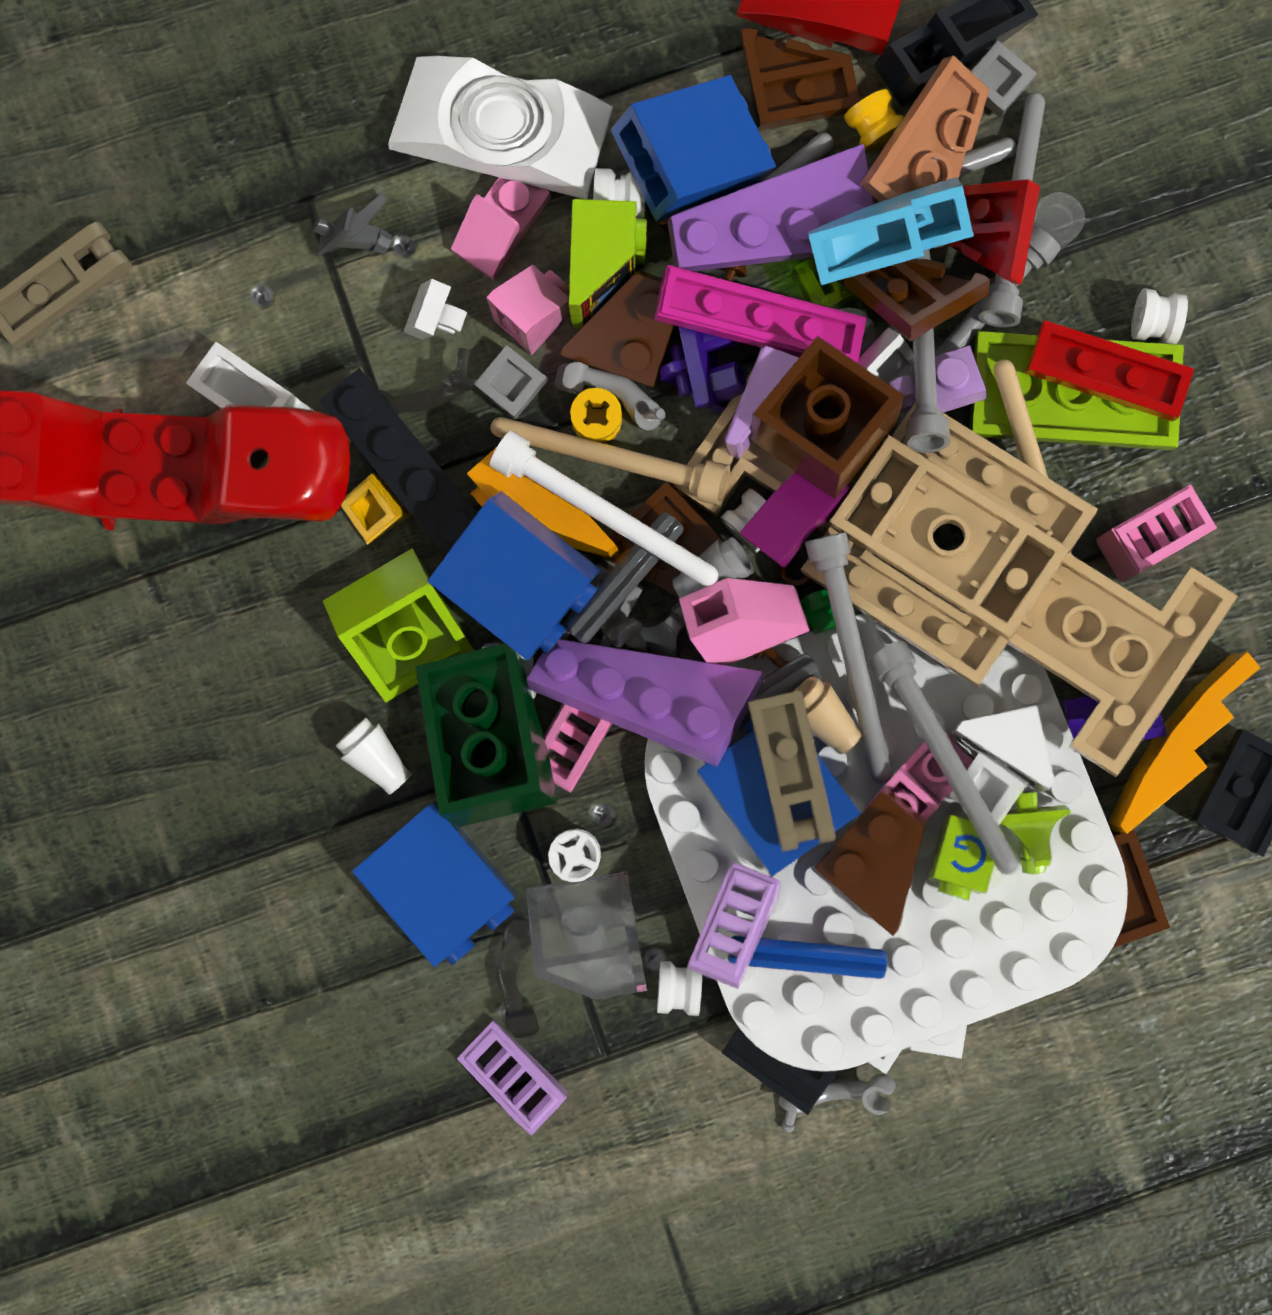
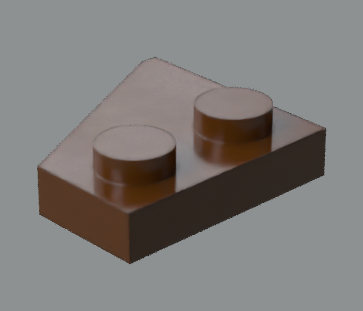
[740,28,860,131]
[815,787,927,936]

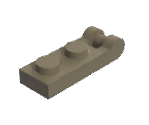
[0,222,132,349]
[748,690,836,852]

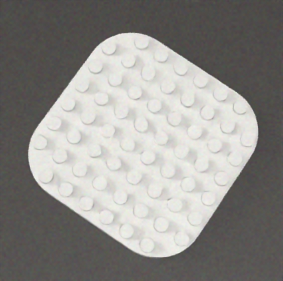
[645,591,1128,1071]

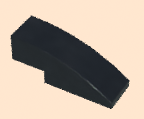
[873,0,1039,107]

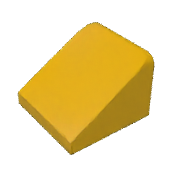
[341,473,411,545]

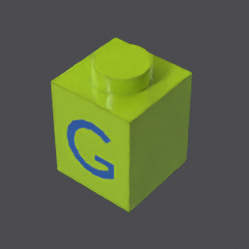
[927,815,1004,901]

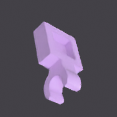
[889,345,986,413]

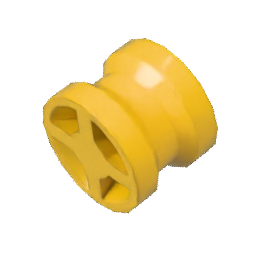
[844,89,904,154]
[570,387,622,444]

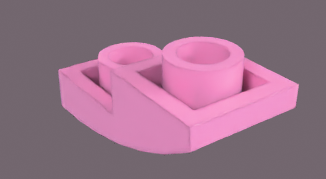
[864,731,975,820]

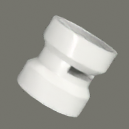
[593,168,645,219]

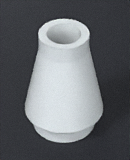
[335,718,412,795]

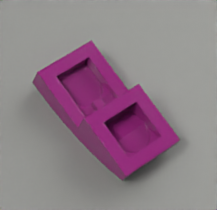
[740,472,852,568]

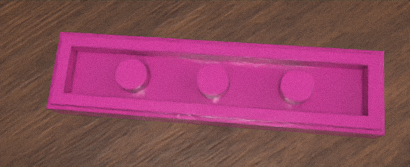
[654,265,867,363]

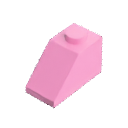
[486,265,570,355]

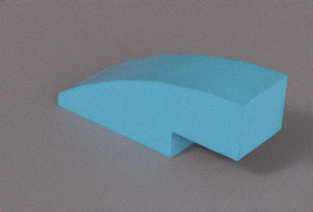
[808,177,973,285]

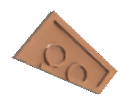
[859,55,990,248]

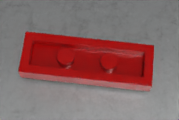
[1025,320,1194,422]

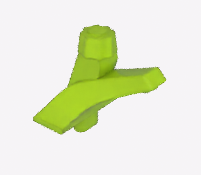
[1000,791,1071,874]

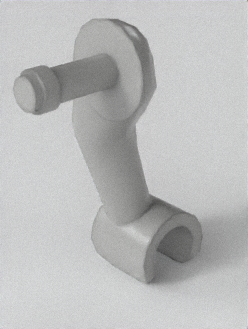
[555,362,665,431]
[778,1073,896,1133]

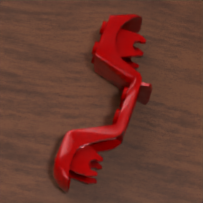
[0,391,350,531]

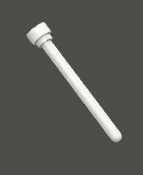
[489,430,718,586]

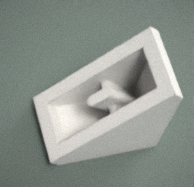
[950,705,1055,792]

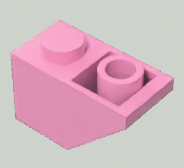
[679,578,810,666]

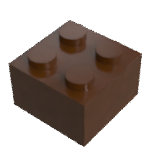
[751,336,905,499]

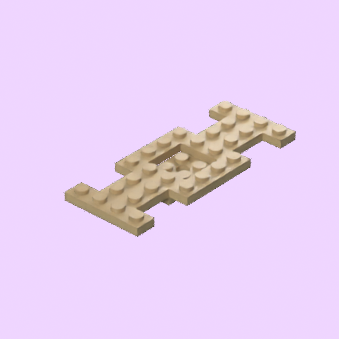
[672,357,1238,777]

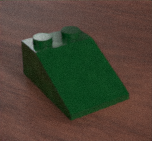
[415,643,558,827]

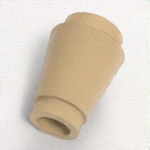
[792,676,862,754]

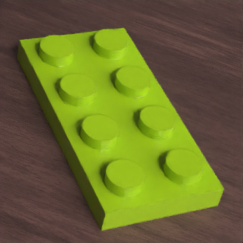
[969,331,1184,450]

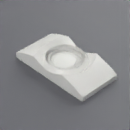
[388,56,613,199]

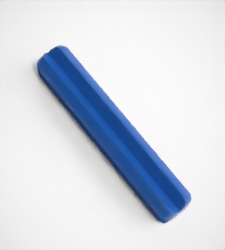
[728,935,887,979]

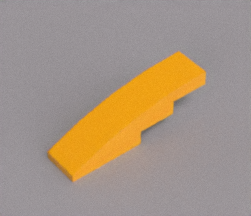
[1108,652,1261,834]

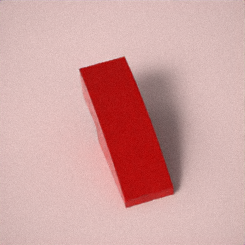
[737,0,901,56]

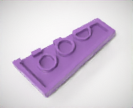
[667,144,874,271]
[527,639,763,767]

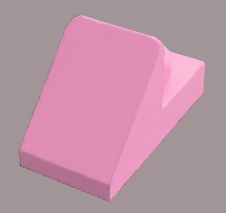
[451,177,551,280]

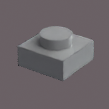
[971,41,1037,118]
[474,345,547,420]

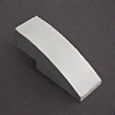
[186,342,352,444]

